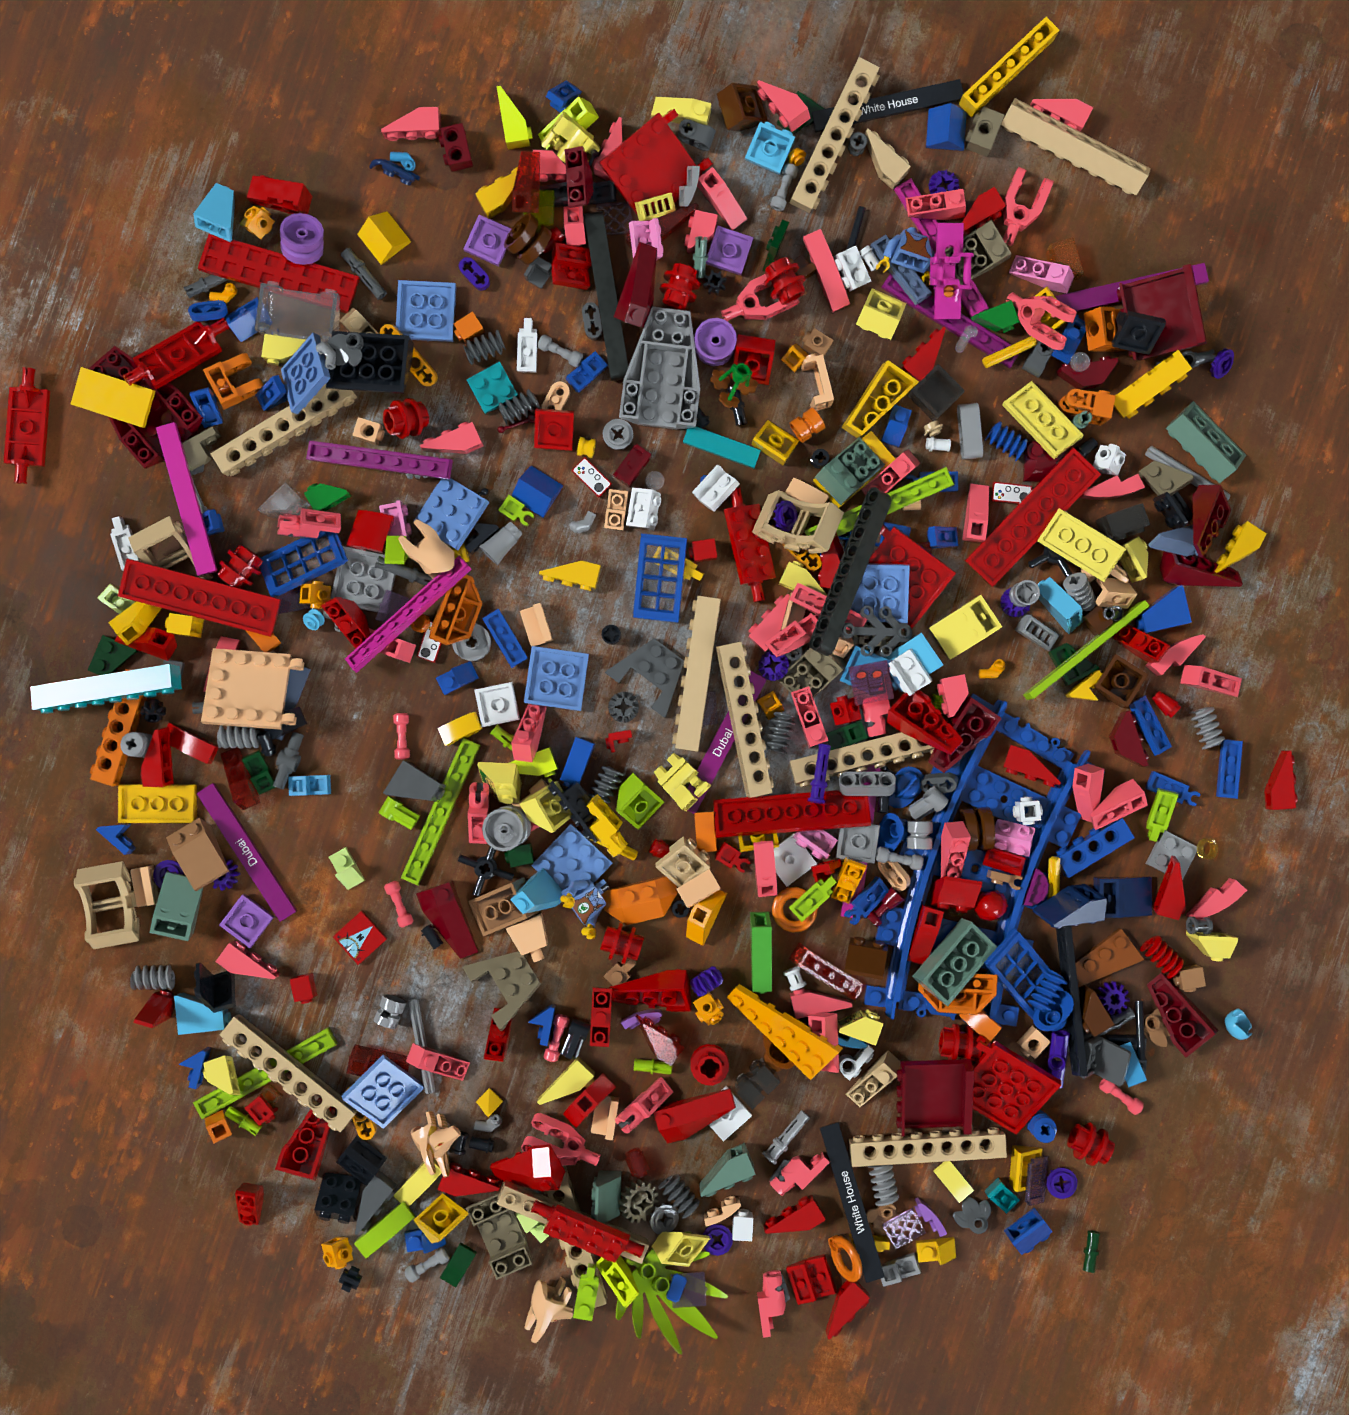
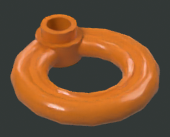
[772,887,819,933]
[828,1235,863,1282]

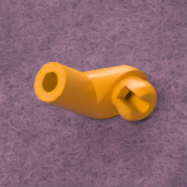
[209,283,237,303]
[979,659,1005,678]

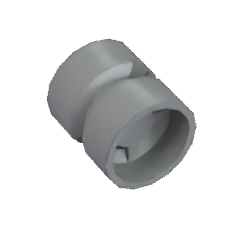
[1009,580,1040,607]
[907,821,933,850]
[373,994,406,1029]

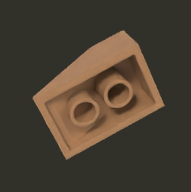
[166,818,229,891]
[468,877,539,936]

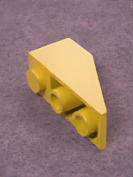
[475,166,528,219]
[1215,521,1267,573]
[539,561,601,591]
[108,601,161,646]

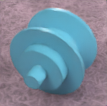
[303,609,325,630]

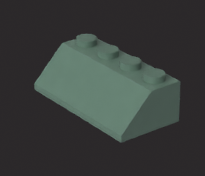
[1166,401,1246,483]
[912,918,997,1006]

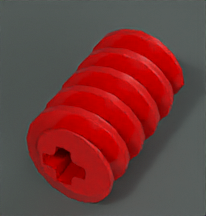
[1140,935,1184,979]

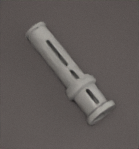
[762,1110,810,1164]

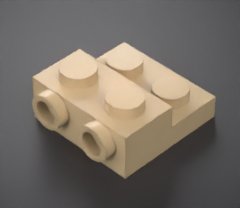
[655,836,710,887]

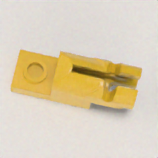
[587,794,628,857]

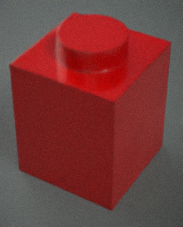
[688,538,717,563]
[290,973,317,1004]

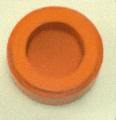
[411,614,430,633]

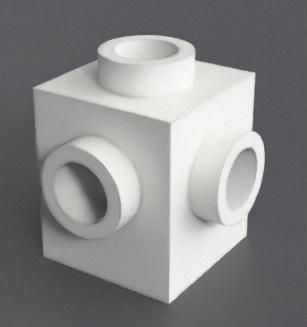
[1093,444,1126,476]
[1013,797,1042,825]

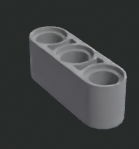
[957,403,983,460]
[839,772,896,796]

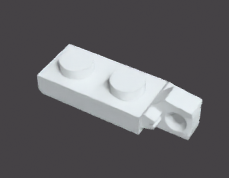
[517,318,538,373]
[110,516,141,571]

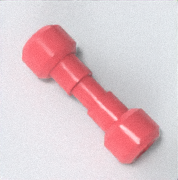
[393,713,410,760]
[384,881,414,928]
[543,1014,570,1062]
[1099,1078,1144,1115]

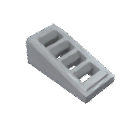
[1015,614,1059,651]

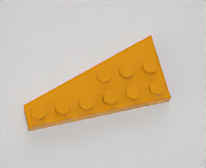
[727,984,843,1080]

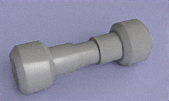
[770,163,799,211]
[537,335,583,367]
[875,846,924,871]
[405,1247,450,1283]

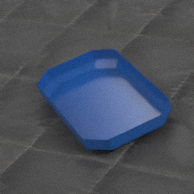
[666,1273,687,1303]

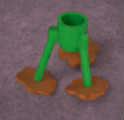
[710,363,758,408]

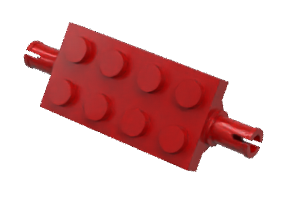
[123,318,230,390]
[3,367,50,484]
[724,488,776,603]
[531,1200,645,1263]

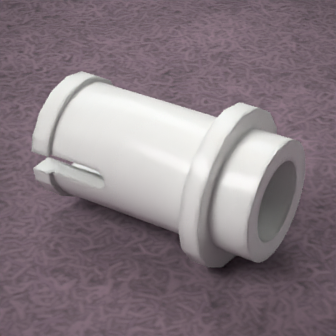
[859,245,882,272]
[926,436,951,452]

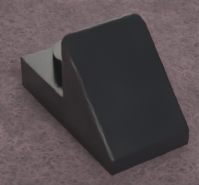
[465,523,500,555]

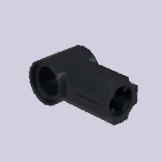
[561,1018,591,1060]

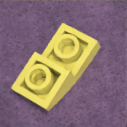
[934,1161,974,1203]

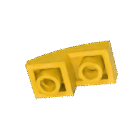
[438,712,482,746]

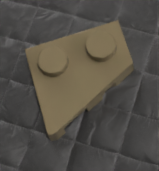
[1139,460,1194,496]

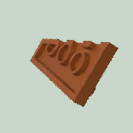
[1059,928,1144,987]

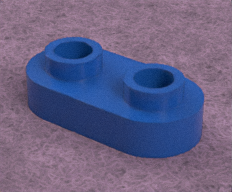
[188,300,228,322]

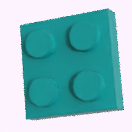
[466,362,519,414]

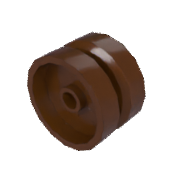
[504,213,552,264]
[959,807,995,851]

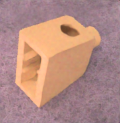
[506,913,548,962]

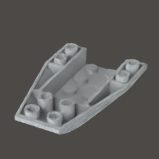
[619,307,700,430]

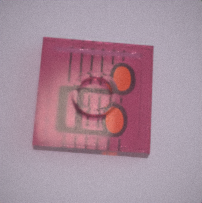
[848,660,894,705]

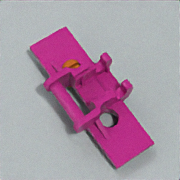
[930,223,974,319]

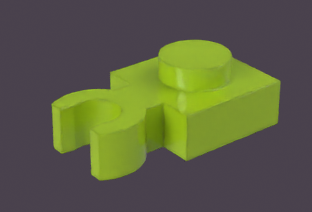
[498,495,534,527]

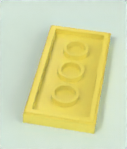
[1002,381,1084,459]
[1037,508,1126,582]

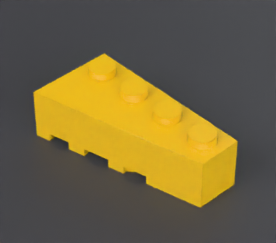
[1114,350,1192,419]
[841,360,919,438]

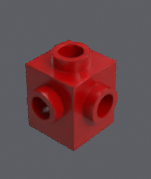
[830,695,862,726]

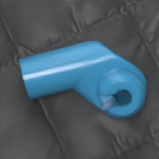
[390,152,416,171]

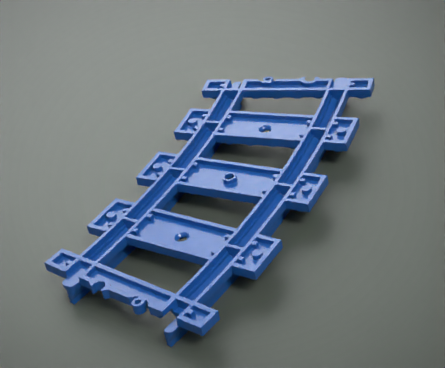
[864,694,1105,1026]

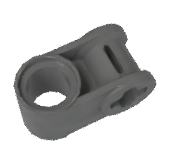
[678,119,716,151]
[1022,341,1054,378]

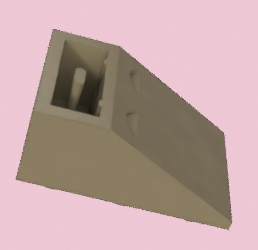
[945,220,1011,285]
[778,648,848,698]

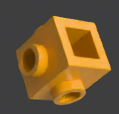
[240,206,275,240]
[299,581,331,609]
[693,992,724,1026]
[321,1236,353,1269]

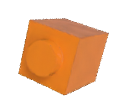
[453,312,485,344]
[204,1110,232,1144]

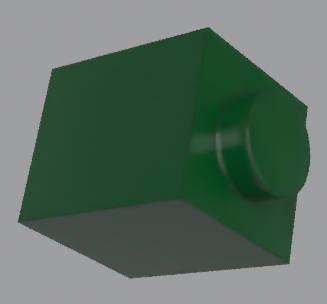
[505,843,535,867]

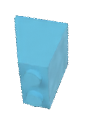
[883,633,943,692]

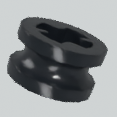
[672,900,689,918]

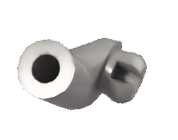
[569,511,596,533]
[474,1114,502,1132]

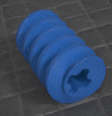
[984,421,1028,461]
[1027,968,1068,1012]
[1026,1110,1057,1143]

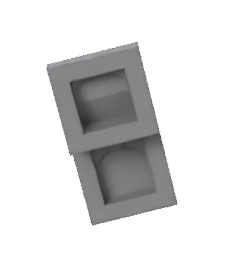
[679,166,700,206]
[881,1253,921,1287]

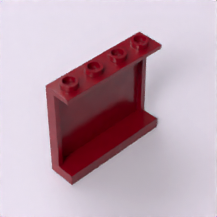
[1117,264,1207,362]
[896,1059,974,1137]

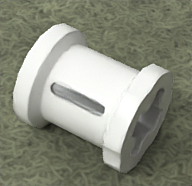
[783,966,807,991]

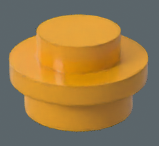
[788,148,806,166]

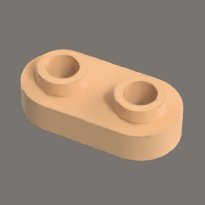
[542,382,570,410]
[878,861,911,891]

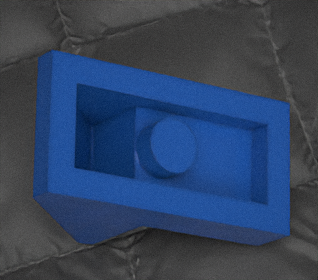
[546,80,582,113]
[255,375,288,411]
[190,387,223,428]
[881,405,912,448]
[202,509,224,536]
[927,526,959,549]
[436,661,479,695]
[96,824,136,855]
[528,1004,556,1046]
[179,1047,211,1089]
[404,1229,446,1254]

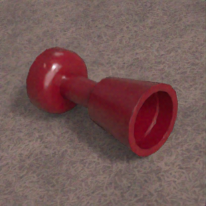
[867,886,905,927]

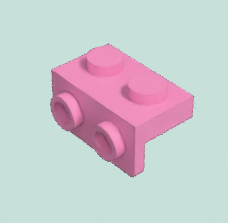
[629,218,663,260]
[379,500,412,540]
[994,819,1035,857]
[793,830,838,860]

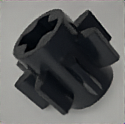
[703,270,727,296]
[141,699,166,723]
[339,1266,363,1293]

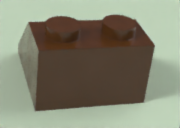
[717,83,768,131]
[1094,654,1148,708]
[844,937,889,980]
[1079,985,1114,1037]

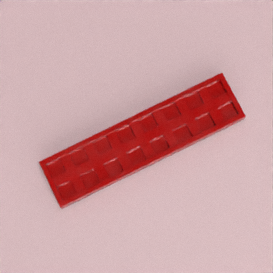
[198,233,359,313]

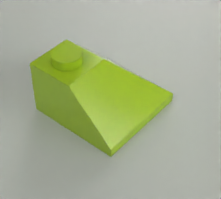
[616,773,664,830]

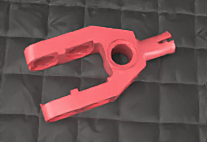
[1003,166,1054,246]
[721,274,800,322]
[1006,292,1077,350]
[521,1113,601,1166]

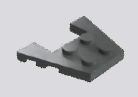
[605,638,684,718]

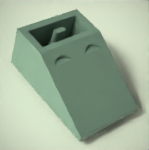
[815,437,885,505]
[149,871,204,941]
[699,1143,756,1197]
[591,1170,622,1224]

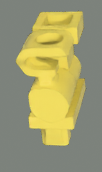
[541,111,600,163]
[654,753,712,811]

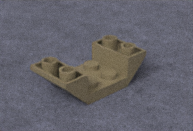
[466,1193,532,1280]

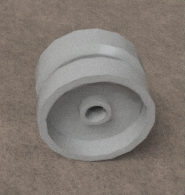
[482,805,531,851]

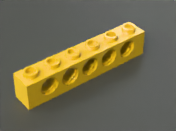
[959,16,1059,118]

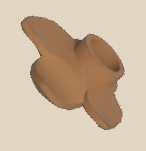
[1144,1009,1170,1047]
[866,1203,902,1236]

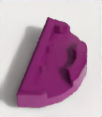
[1022,868,1049,906]

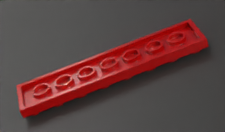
[964,448,1101,587]
[118,559,282,637]
[714,790,871,838]

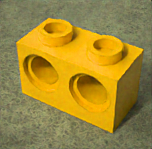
[165,613,204,638]

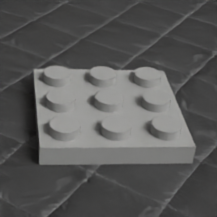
[330,546,396,614]

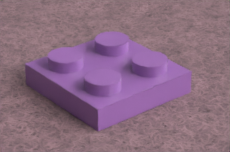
[463,215,511,267]
[706,225,754,276]
[219,894,275,948]

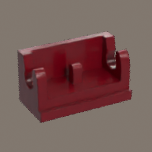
[612,444,652,488]

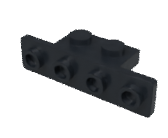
[547,778,598,843]

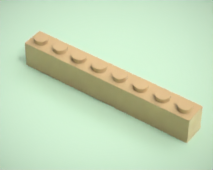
[1001,98,1151,195]
[672,596,721,752]

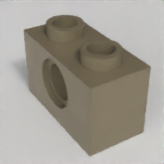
[965,106,1004,157]

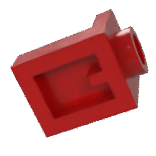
[605,730,633,753]
[811,859,842,882]
[245,1094,278,1126]

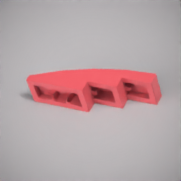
[803,229,850,313]
[789,583,867,636]
[765,613,819,658]

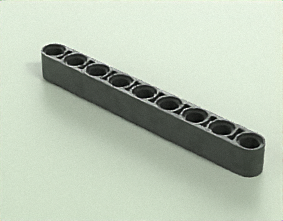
[584,211,628,381]
[809,487,892,656]

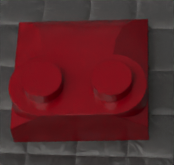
[1023,441,1066,482]

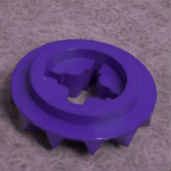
[929,170,959,194]
[1210,348,1234,379]
[773,501,798,532]
[1000,587,1031,617]
[758,651,789,681]
[153,860,184,888]
[1046,1167,1077,1199]
[703,1223,733,1256]

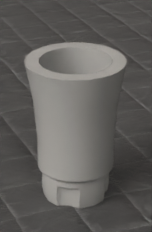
[479,522,522,566]

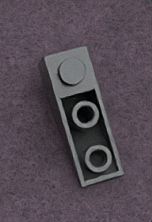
[355,1170,397,1235]

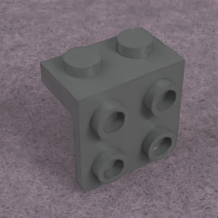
[1079,1035,1131,1086]

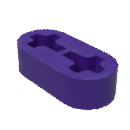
[459,257,490,291]

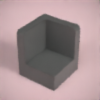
[524,257,552,289]

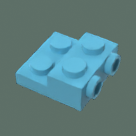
[745,122,795,175]

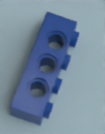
[1054,818,1135,878]

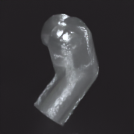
[955,325,978,353]

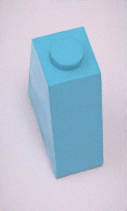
[193,183,235,242]
[1037,577,1083,634]
[510,868,563,914]
[174,993,232,1035]

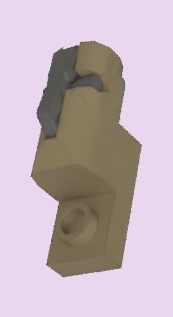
[182,426,222,476]

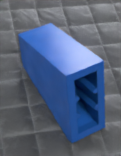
[1136,585,1192,633]
[560,737,595,787]

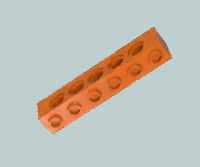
[90,669,147,786]

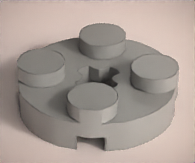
[452,623,491,661]

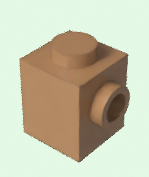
[802,328,834,357]
[1173,964,1206,992]

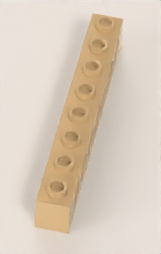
[789,57,880,213]
[210,384,358,476]
[716,642,774,798]
[790,732,934,788]
[220,1014,358,1132]
[849,1127,1007,1167]
[543,1166,607,1308]
[497,1180,649,1264]

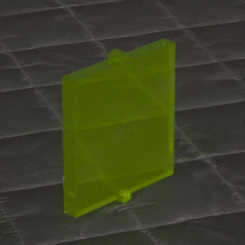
[523,189,554,226]

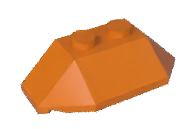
[429,574,483,645]
[601,876,678,925]
[918,974,998,1015]

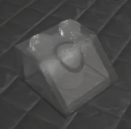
[257,482,310,518]

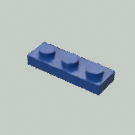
[482,609,528,668]
[1129,695,1172,756]
[1216,740,1243,799]

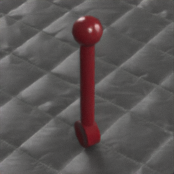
[497,415,535,433]

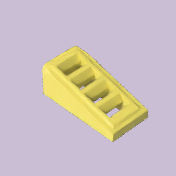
[635,192,676,221]

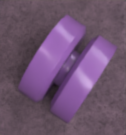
[280,213,324,265]
[694,318,737,366]

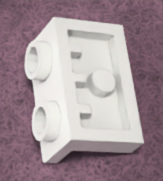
[834,246,871,292]
[692,465,739,512]
[626,488,661,531]
[888,648,933,696]

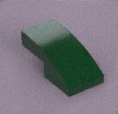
[826,720,868,750]
[242,750,275,795]
[440,1242,477,1288]

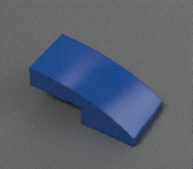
[566,351,608,393]

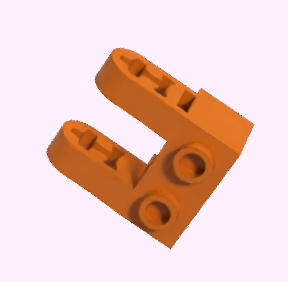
[1084,307,1127,352]
[203,353,264,410]
[1058,389,1116,426]

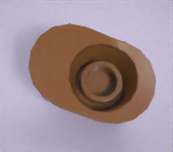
[763,1035,795,1072]

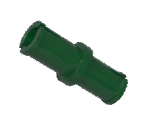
[1083,1230,1100,1273]

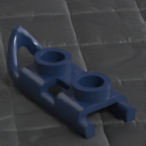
[369,159,420,186]

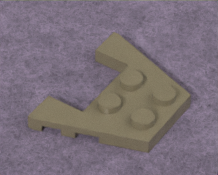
[462,951,541,1031]

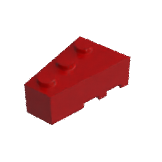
[247,175,312,214]

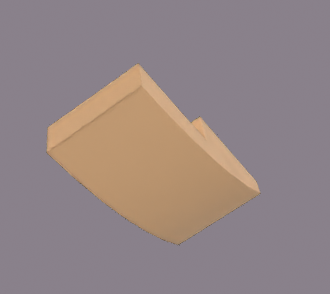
[785,477,829,504]
[604,489,629,530]
[704,1196,741,1226]

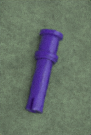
[808,744,831,804]

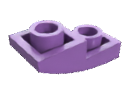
[621,1009,662,1029]
[914,1198,947,1237]

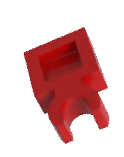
[714,841,750,873]

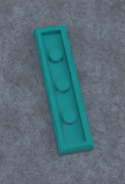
[683,427,761,469]

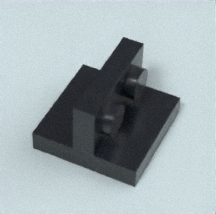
[1112,311,1166,355]
[336,1135,387,1185]

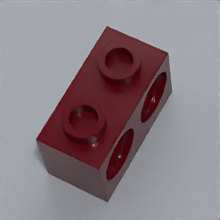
[438,123,473,172]

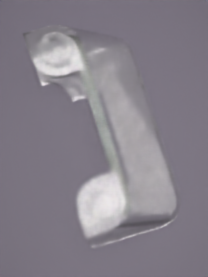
[255,281,340,342]

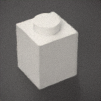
[732,1209,753,1241]

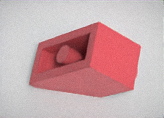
[563,206,586,246]

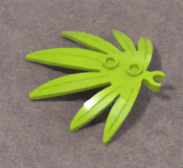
[616,1231,728,1354]

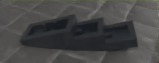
[536,180,617,207]

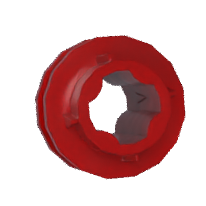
[764,257,806,305]
[659,263,701,310]
[383,398,429,439]
[218,545,263,589]
[600,922,644,965]
[939,1023,982,1061]
[690,1044,729,1086]
[1067,1122,1115,1166]

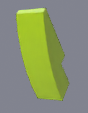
[354,1201,415,1258]

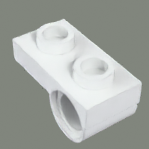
[839,1042,874,1081]

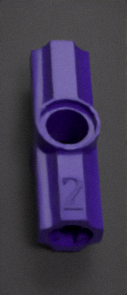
[1047,1029,1070,1088]

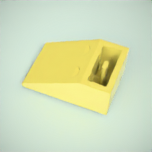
[929,595,1002,660]

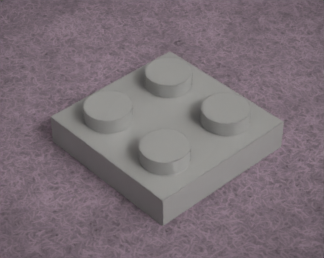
[836,824,880,864]
[1145,830,1199,880]

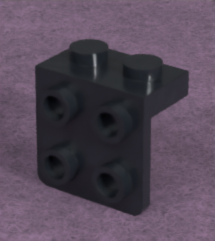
[1153,492,1193,530]
[194,962,236,1013]
[314,1172,361,1224]

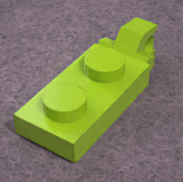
[1146,788,1179,842]
[789,876,837,922]
[573,1263,599,1321]

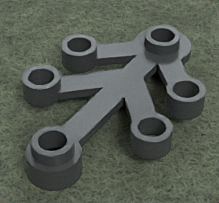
[840,606,912,657]

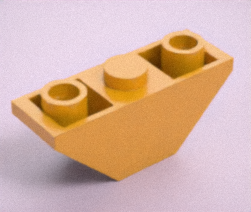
[831,857,867,903]
[686,890,727,946]

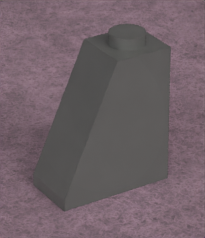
[383,760,446,802]

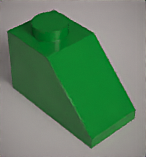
[971,300,1019,333]
[304,483,352,512]

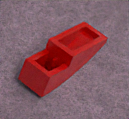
[167,722,219,764]

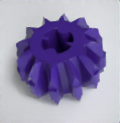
[211,857,240,891]
[690,966,724,997]
[1097,981,1130,1015]

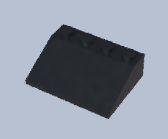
[326,331,414,394]

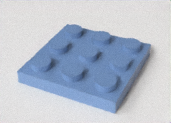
[396,280,456,342]
[281,333,330,414]
[413,478,490,550]
[851,563,910,623]
[524,646,589,711]
[531,823,613,890]
[342,1055,424,1129]

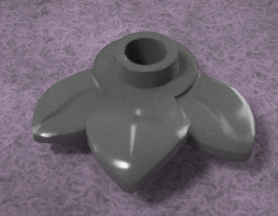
[327,333,364,367]
[953,1196,991,1234]

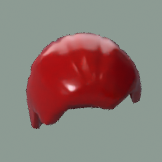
[974,890,1008,921]

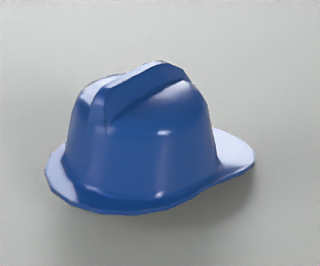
[890,766,924,808]
[876,813,908,852]
[1033,991,1074,1031]

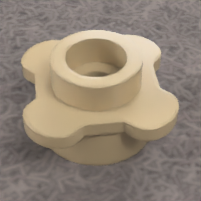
[924,420,943,437]

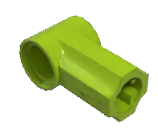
[378,796,420,830]

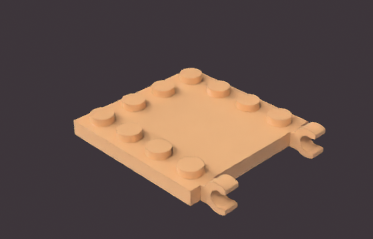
[201,648,305,730]

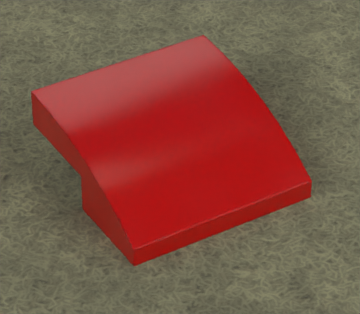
[552,242,591,290]
[347,510,394,554]
[786,1254,837,1305]

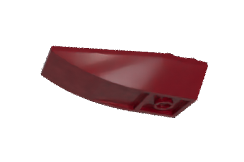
[88,346,203,469]

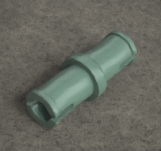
[693,236,708,278]
[1071,411,1092,430]

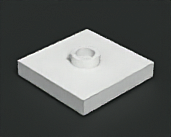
[474,682,520,727]
[774,833,817,887]
[709,1086,752,1142]

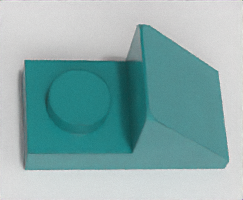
[985,1178,1020,1214]

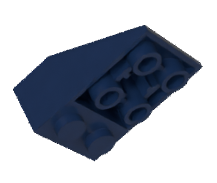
[1094,877,1152,918]
[1033,884,1107,928]

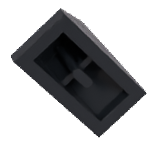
[267,707,307,740]

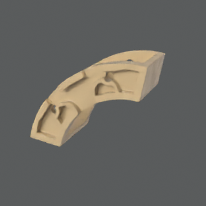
[752,490,844,553]
[128,516,213,580]
[74,861,140,949]

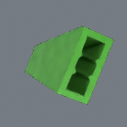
[750,912,772,994]

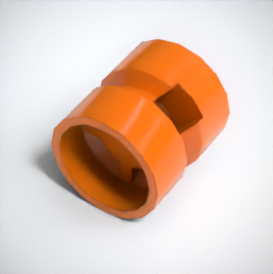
[789,407,825,443]

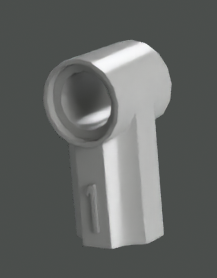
[909,786,948,820]

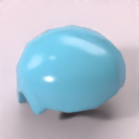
[1225,1008,1252,1040]

